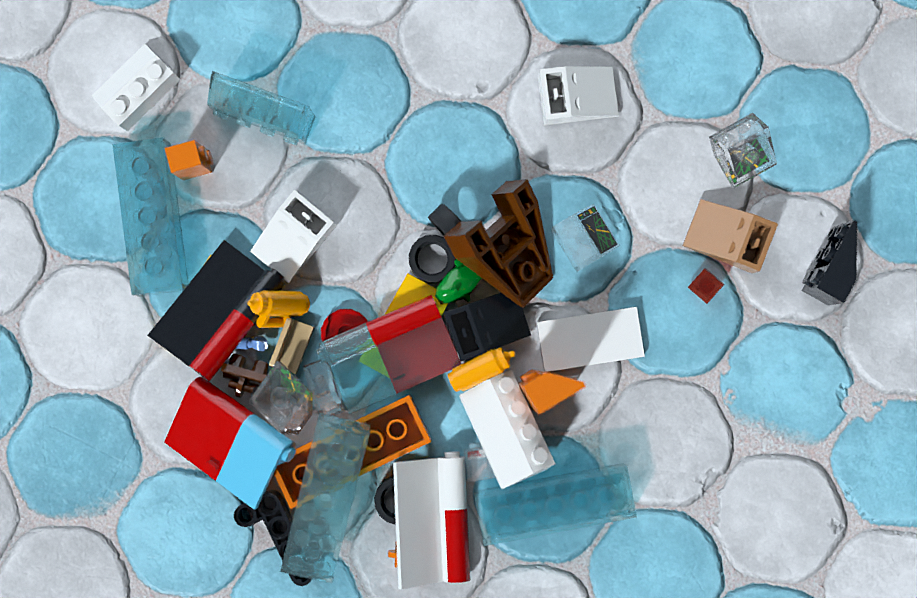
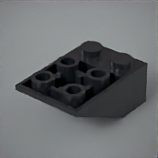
[802,220,857,305]
[444,293,531,361]

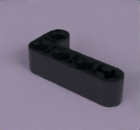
[233,490,316,586]

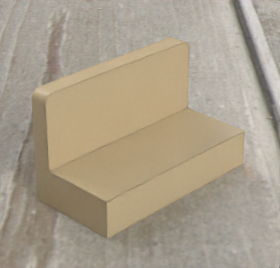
[269,317,315,374]

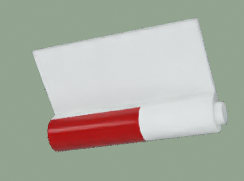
[393,451,470,590]

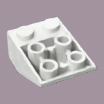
[538,66,619,126]
[250,190,337,283]

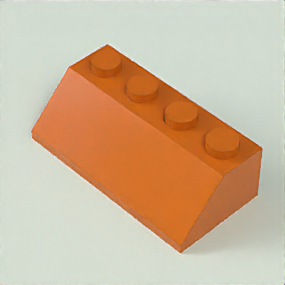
[518,369,586,414]

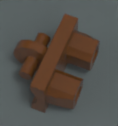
[221,353,269,398]

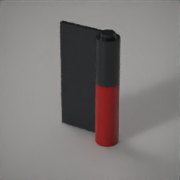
[147,240,285,381]

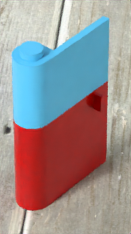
[164,377,296,509]

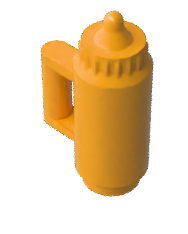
[247,291,310,328]
[448,348,515,392]

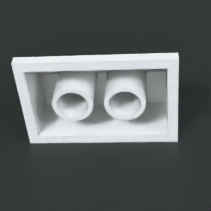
[92,44,181,132]

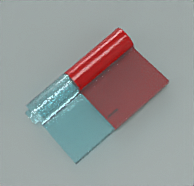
[316,295,461,414]

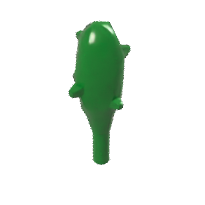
[435,259,482,304]

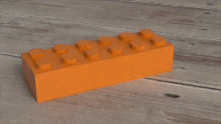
[274,394,432,509]

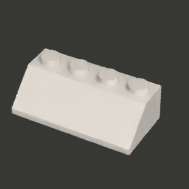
[459,370,555,489]

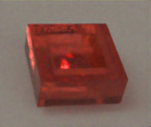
[688,268,725,304]

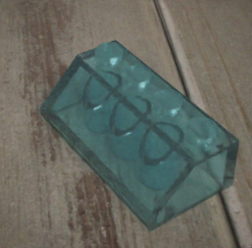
[207,71,315,145]

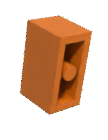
[165,140,214,181]

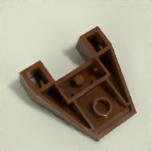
[444,179,553,307]

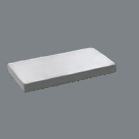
[537,307,645,372]

